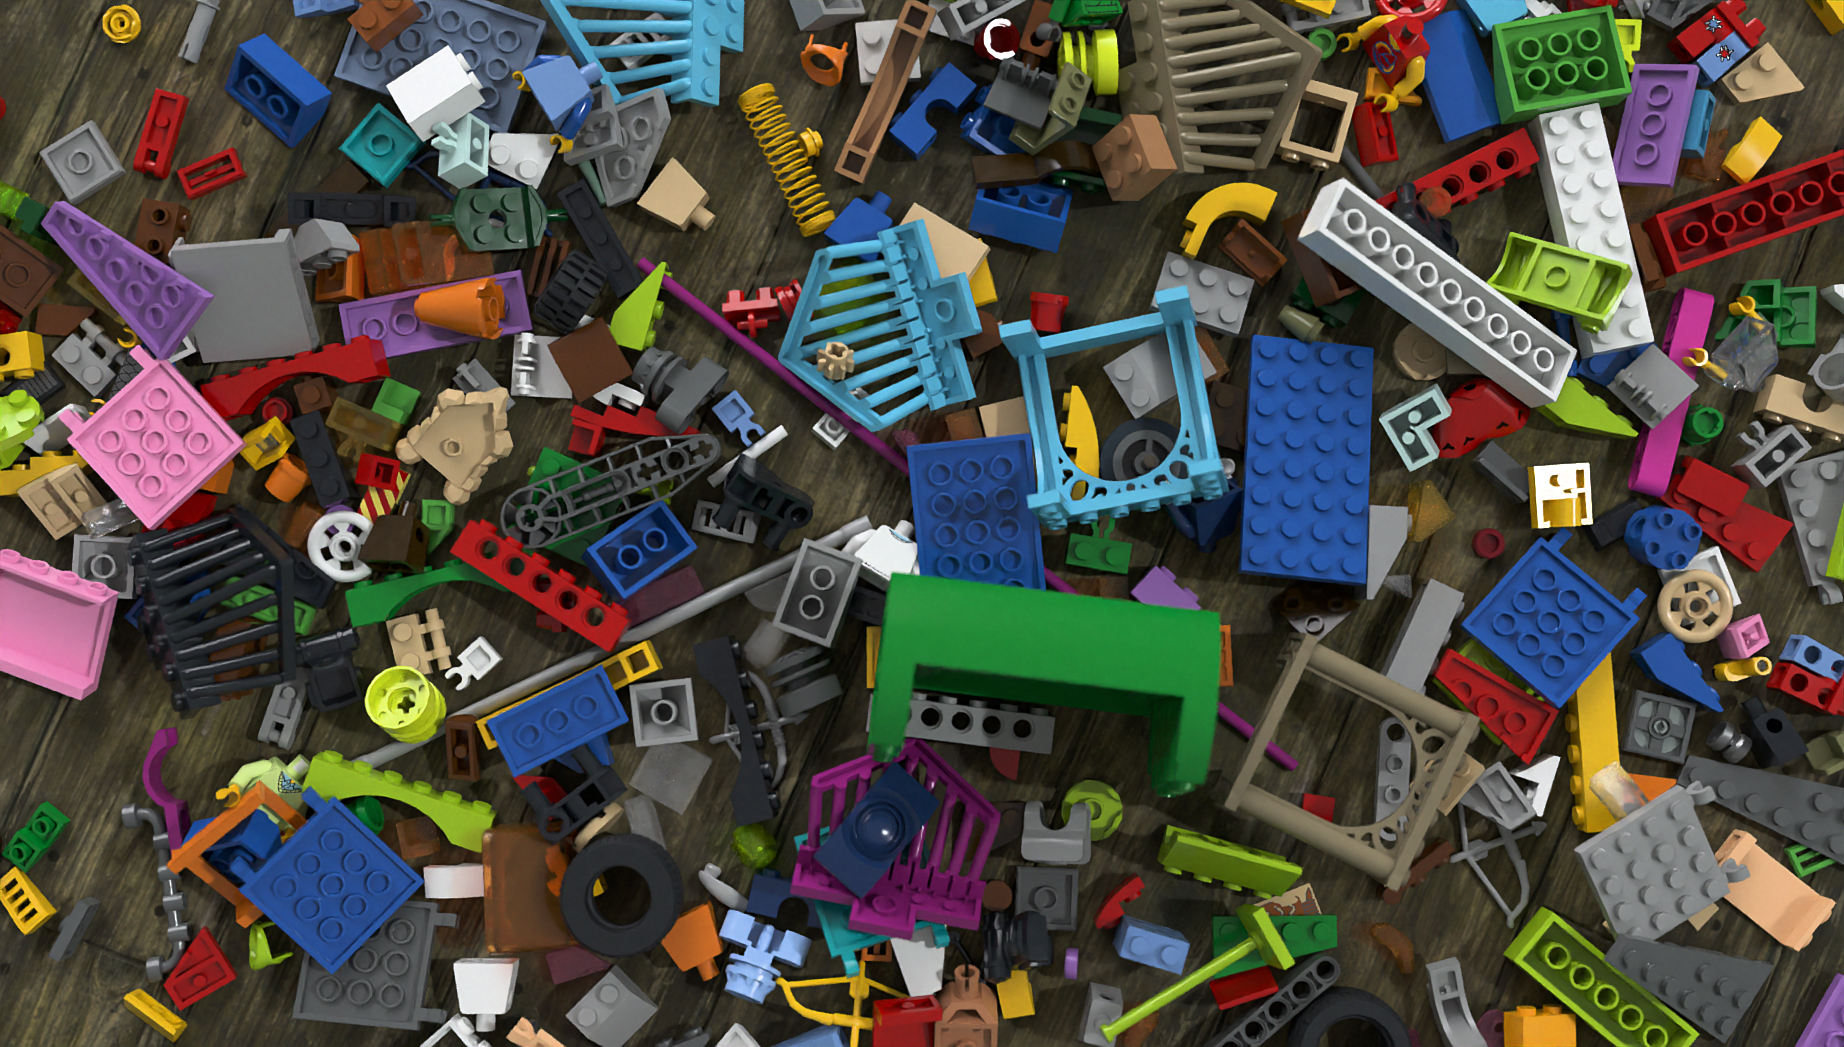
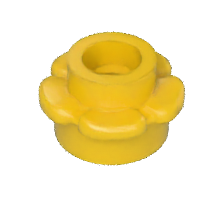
[797,128,823,157]

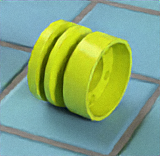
[1057,29,1118,96]
[365,666,447,744]

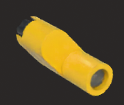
[1712,657,1772,682]

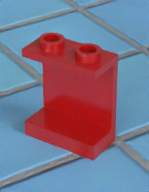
[872,995,943,1047]

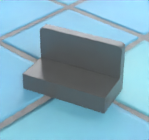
[1469,440,1529,504]

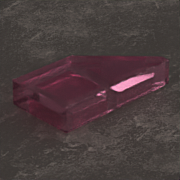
[546,944,611,985]

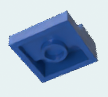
[960,84,1027,155]

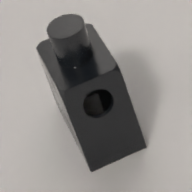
[1739,695,1809,769]

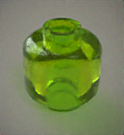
[731,823,777,869]

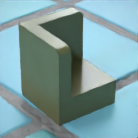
[1804,730,1844,776]

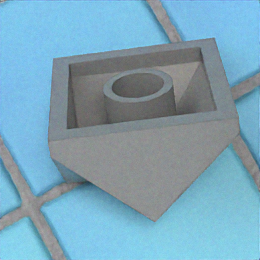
[629,678,699,747]

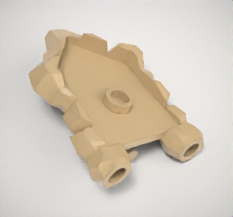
[395,387,513,506]

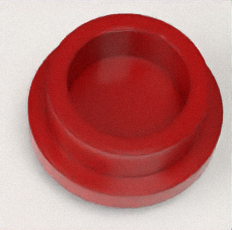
[262,397,294,426]

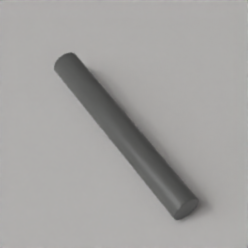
[1340,146,1392,212]

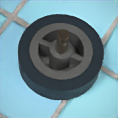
[1099,418,1193,511]

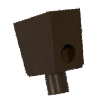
[357,501,430,574]

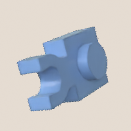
[712,390,766,447]

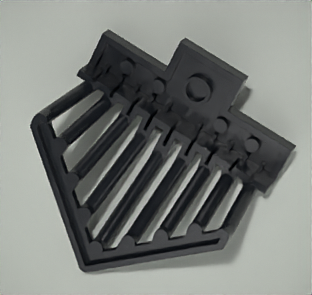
[125,507,296,721]

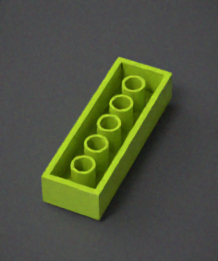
[1503,906,1699,1047]

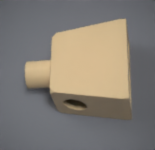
[637,157,716,231]

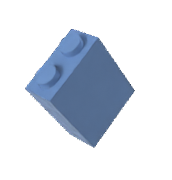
[1112,915,1190,975]

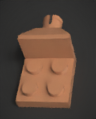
[934,965,998,1047]

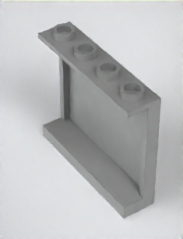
[169,229,320,363]

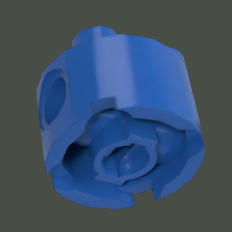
[1624,505,1702,570]

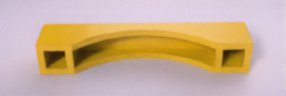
[476,640,663,750]

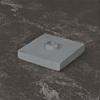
[39,120,126,205]

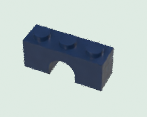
[746,867,822,929]

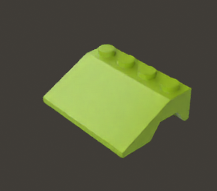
[1157,824,1303,899]

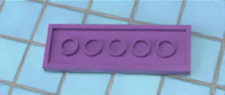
[338,270,534,359]

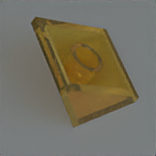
[1404,479,1456,544]

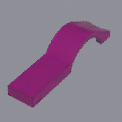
[142,727,191,868]

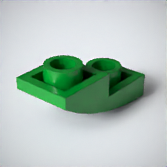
[2,801,71,873]

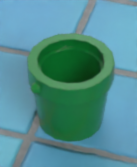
[1680,404,1724,447]
[345,795,385,835]

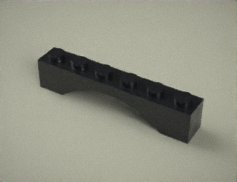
[693,635,781,827]

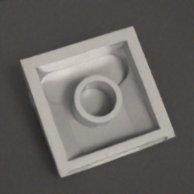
[72,534,138,599]

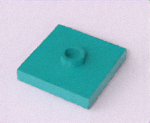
[339,103,426,188]

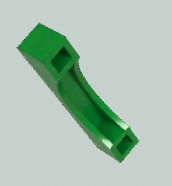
[345,548,539,628]

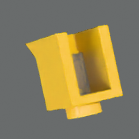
[239,415,296,471]

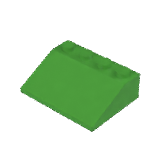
[1492,5,1632,125]

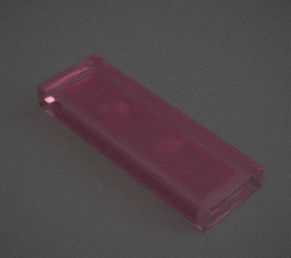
[609,565,706,629]

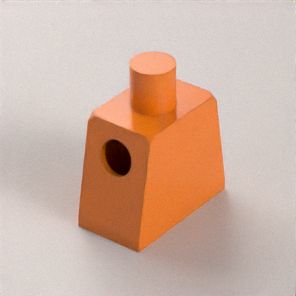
[661,900,724,981]

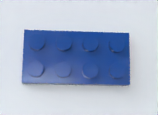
[487,664,629,778]

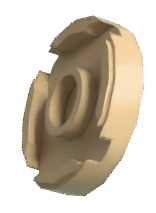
[1392,323,1446,381]
[572,802,624,854]

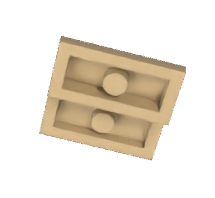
[17,463,113,540]

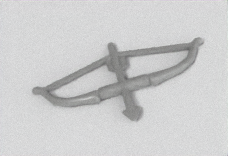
[1449,802,1547,928]

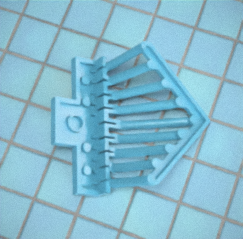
[540,0,744,107]
[778,219,983,432]

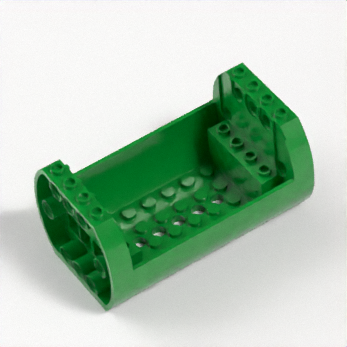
[866,571,1221,798]

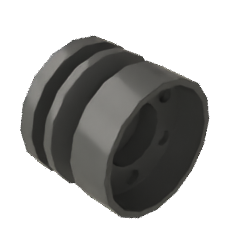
[764,645,844,719]

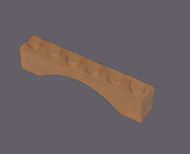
[834,0,937,185]

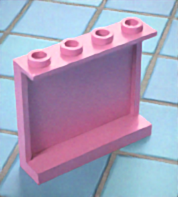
[0,549,119,700]

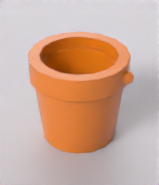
[264,452,312,503]

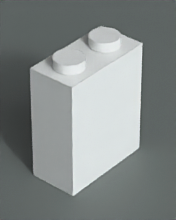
[386,46,485,142]

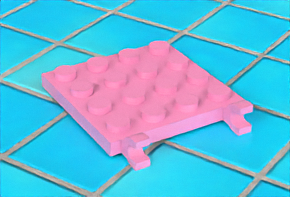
[58,345,247,530]

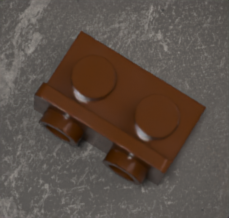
[1628,223,1667,293]

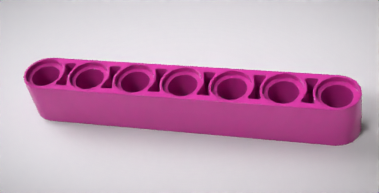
[1628,287,1714,498]

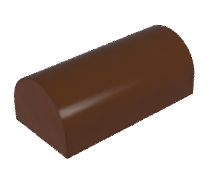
[445,714,481,782]

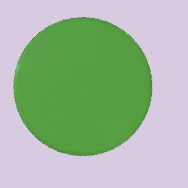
[1307,28,1337,61]

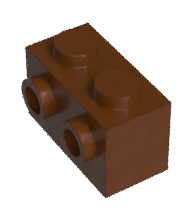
[134,198,192,269]

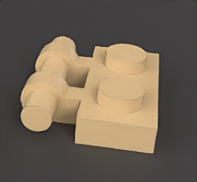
[386,608,452,675]

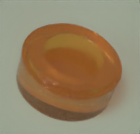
[1419,186,1452,219]

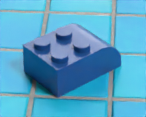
[581,500,698,605]

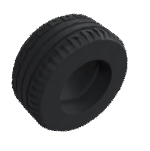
[559,833,684,959]

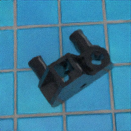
[1390,182,1461,264]
[712,453,815,551]
[519,743,629,847]

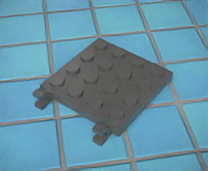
[292,900,462,1031]

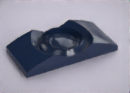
[812,761,941,899]

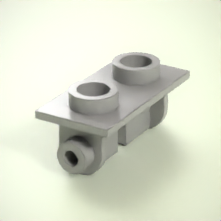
[452,358,516,412]

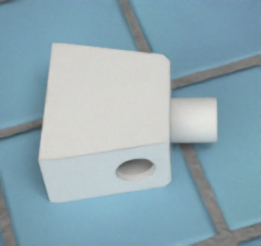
[454,958,519,1032]

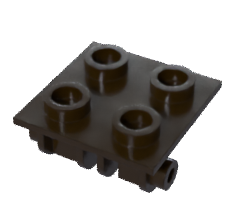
[1272,580,1360,643]

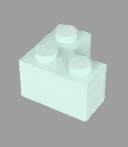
[1379,383,1452,472]

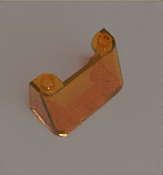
[482,821,577,955]

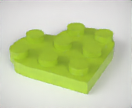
[0,389,45,452]

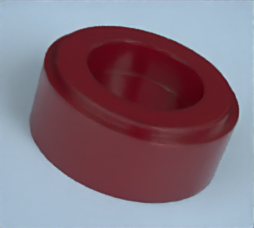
[1471,528,1505,559]

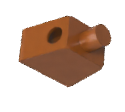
[1018,0,1062,71]

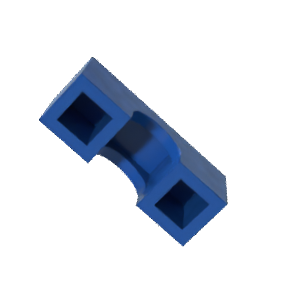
[889,62,977,161]

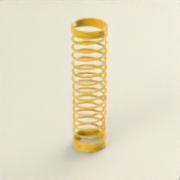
[737,83,836,237]

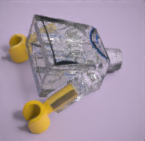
[1682,296,1779,393]

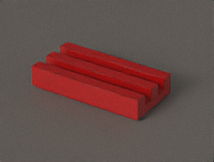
[177,147,248,201]

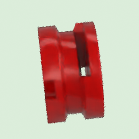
[774,278,814,322]

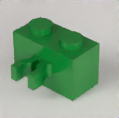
[1063,518,1132,575]

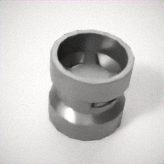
[1706,721,1752,764]

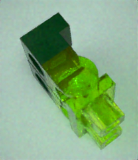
[0,180,59,246]

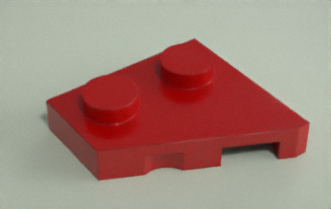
[163,925,238,1011]

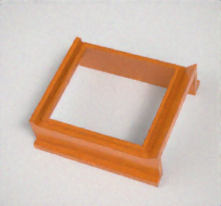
[167,780,308,929]

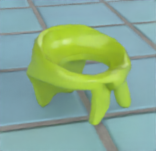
[249,920,293,971]

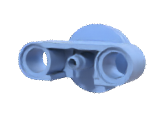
[718,909,812,1004]

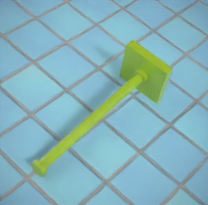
[1099,903,1295,1043]

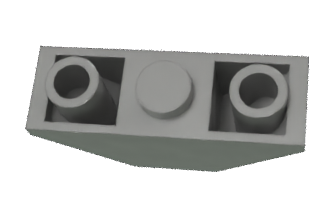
[294,218,360,276]

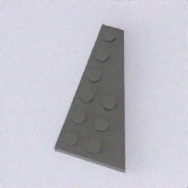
[1604,933,1774,1044]

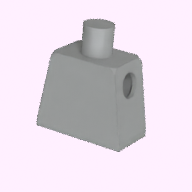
[1077,981,1123,1047]

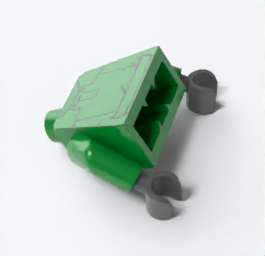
[1036,0,1123,42]

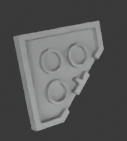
[595,88,671,208]

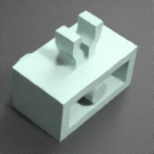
[431,113,489,189]

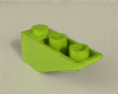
[610,262,673,354]
[1534,376,1639,440]

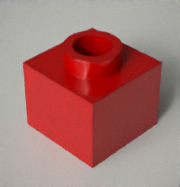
[355,453,401,491]

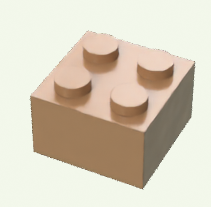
[1092,114,1177,201]

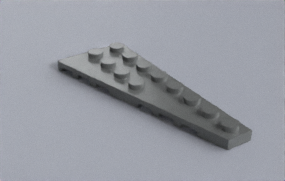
[1673,755,1844,866]

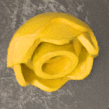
[103,4,141,43]

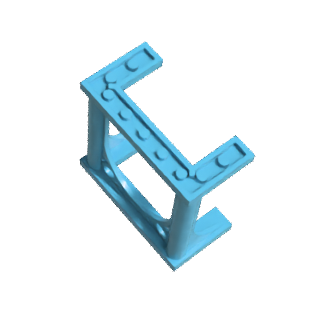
[999,285,1229,530]

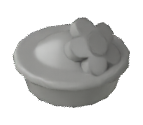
[1619,0,1650,19]

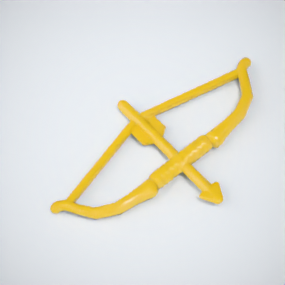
[776,960,910,1047]

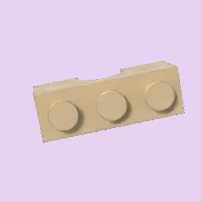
[1753,374,1844,443]

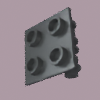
[983,57,1059,130]

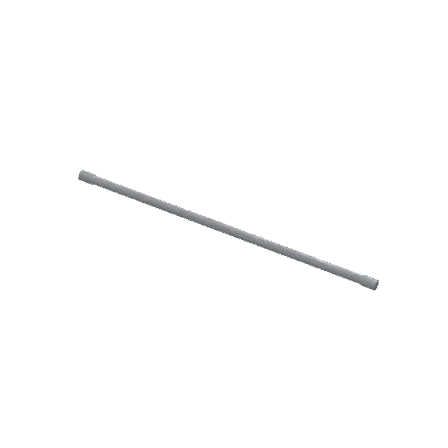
[351,515,873,769]

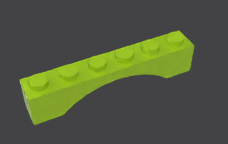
[301,750,498,853]

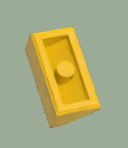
[124,988,187,1042]

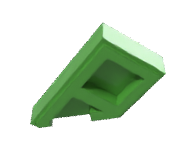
[421,499,455,556]

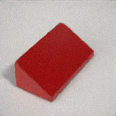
[1352,101,1399,167]
[1209,965,1279,1011]

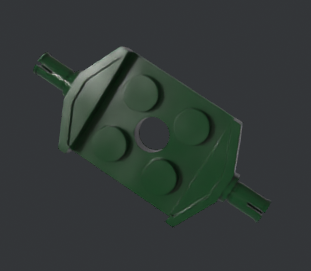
[429,185,568,252]

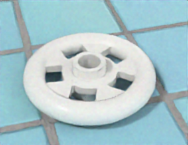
[307,511,374,582]

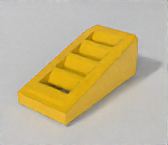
[0,866,57,935]

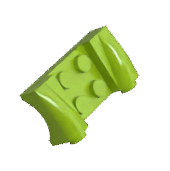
[1487,231,1633,334]

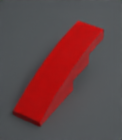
[570,405,701,437]

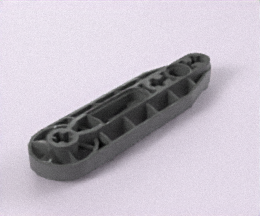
[500,434,722,549]

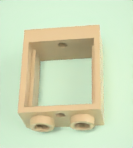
[1274,80,1358,171]

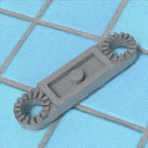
[1374,717,1411,841]

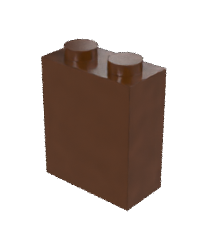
[209,617,268,701]

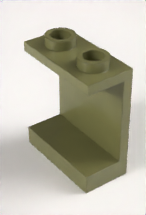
[1009,62,1092,156]

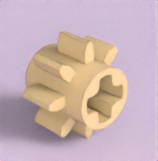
[816,342,855,380]

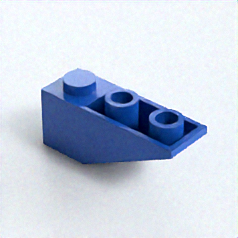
[1630,632,1724,713]

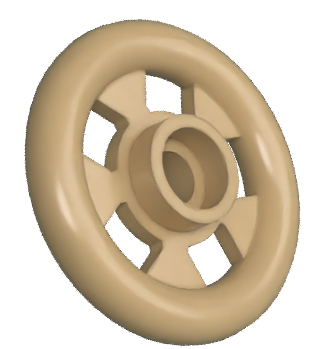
[1657,569,1733,643]

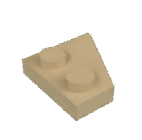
[1716,43,1805,106]

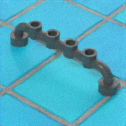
[122,802,192,983]

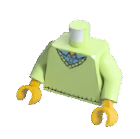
[216,754,311,845]

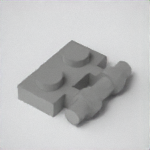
[52,318,127,398]

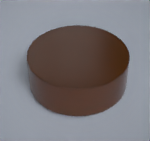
[982,879,1012,911]

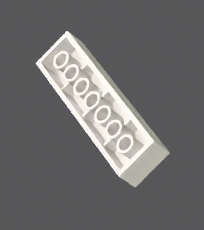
[1528,103,1654,359]

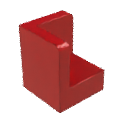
[568,418,608,458]

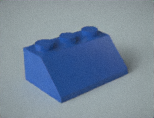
[224,33,332,148]
[968,182,1073,253]
[181,808,282,883]

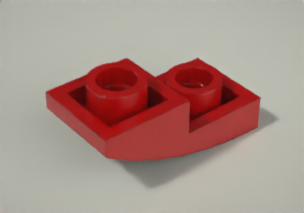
[1092,872,1145,930]

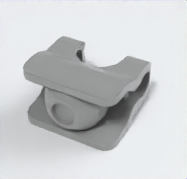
[1021,801,1091,865]

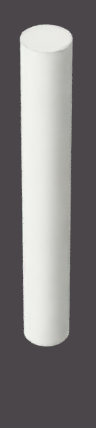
[707,425,788,488]

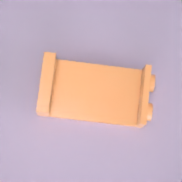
[1714,829,1836,952]

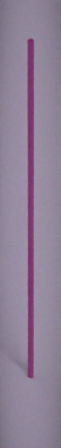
[636,257,1298,772]

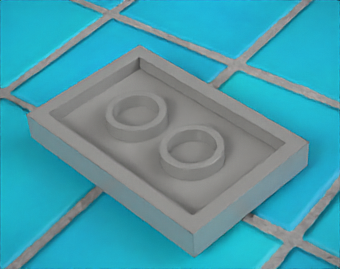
[1149,252,1255,338]

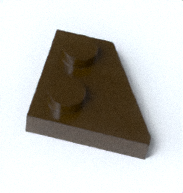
[964,801,1026,862]

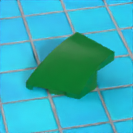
[1715,279,1818,348]

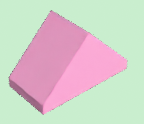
[1716,614,1770,659]

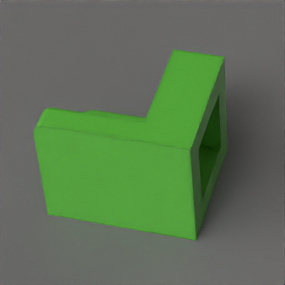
[371,377,421,426]

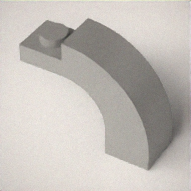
[1425,957,1487,1047]

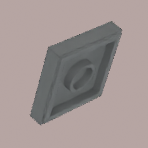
[1015,865,1078,931]

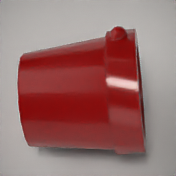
[973,19,1020,60]
[1029,291,1069,333]

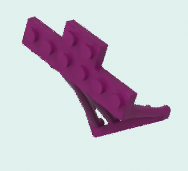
[790,737,1001,941]

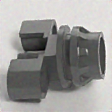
[632,347,730,435]

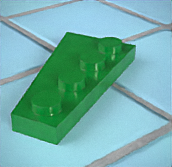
[1211,914,1337,979]

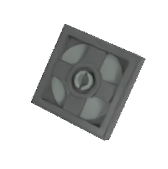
[1620,690,1697,764]

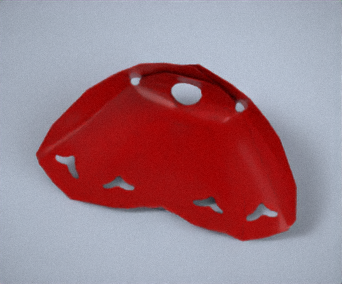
[1432,377,1530,458]

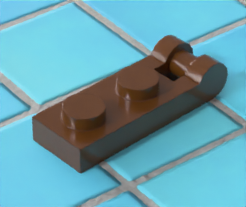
[1376,837,1455,905]

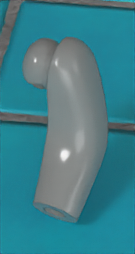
[699,863,748,913]

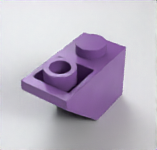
[1128,566,1201,610]

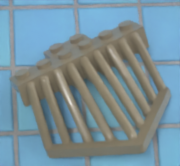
[1118,0,1323,182]

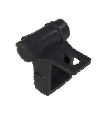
[295,626,366,713]
[980,910,1053,984]

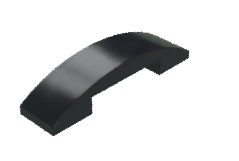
[288,192,416,227]

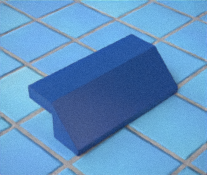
[1422,9,1502,143]

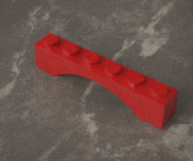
[200,335,391,421]

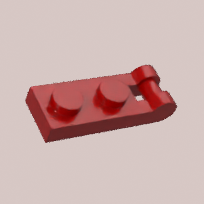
[133,88,189,179]

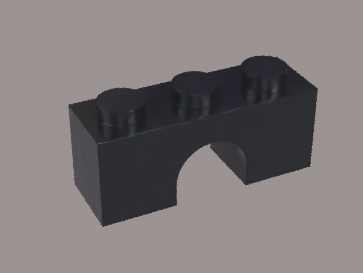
[290,410,361,508]

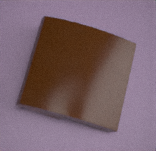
[547,315,633,403]

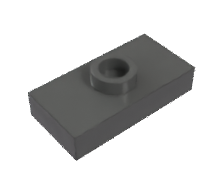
[48,896,101,962]

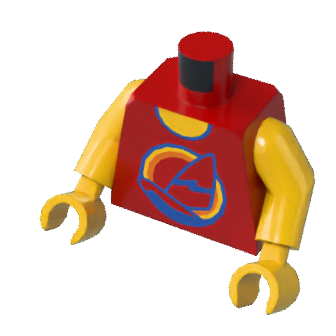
[1336,14,1430,112]

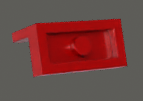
[1676,454,1750,517]

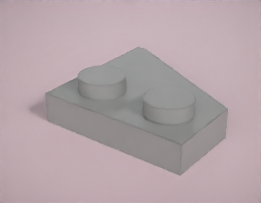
[1458,761,1537,831]

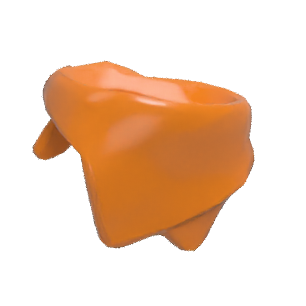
[800,34,848,87]

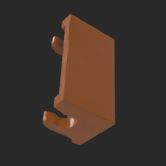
[1217,219,1288,288]

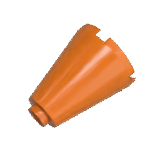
[414,277,506,340]

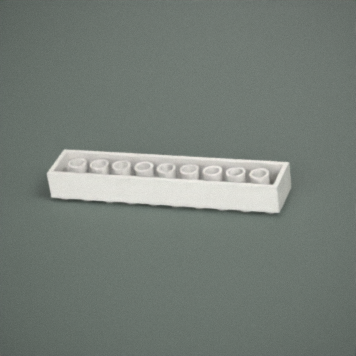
[1297,178,1577,408]

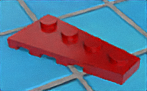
[1655,474,1794,572]
[1432,649,1559,765]

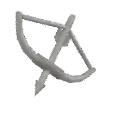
[709,669,809,789]

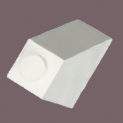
[890,924,947,997]

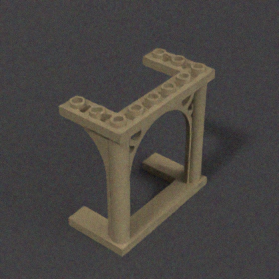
[1210,632,1480,892]

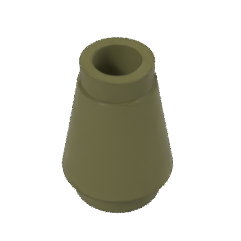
[1277,305,1325,345]

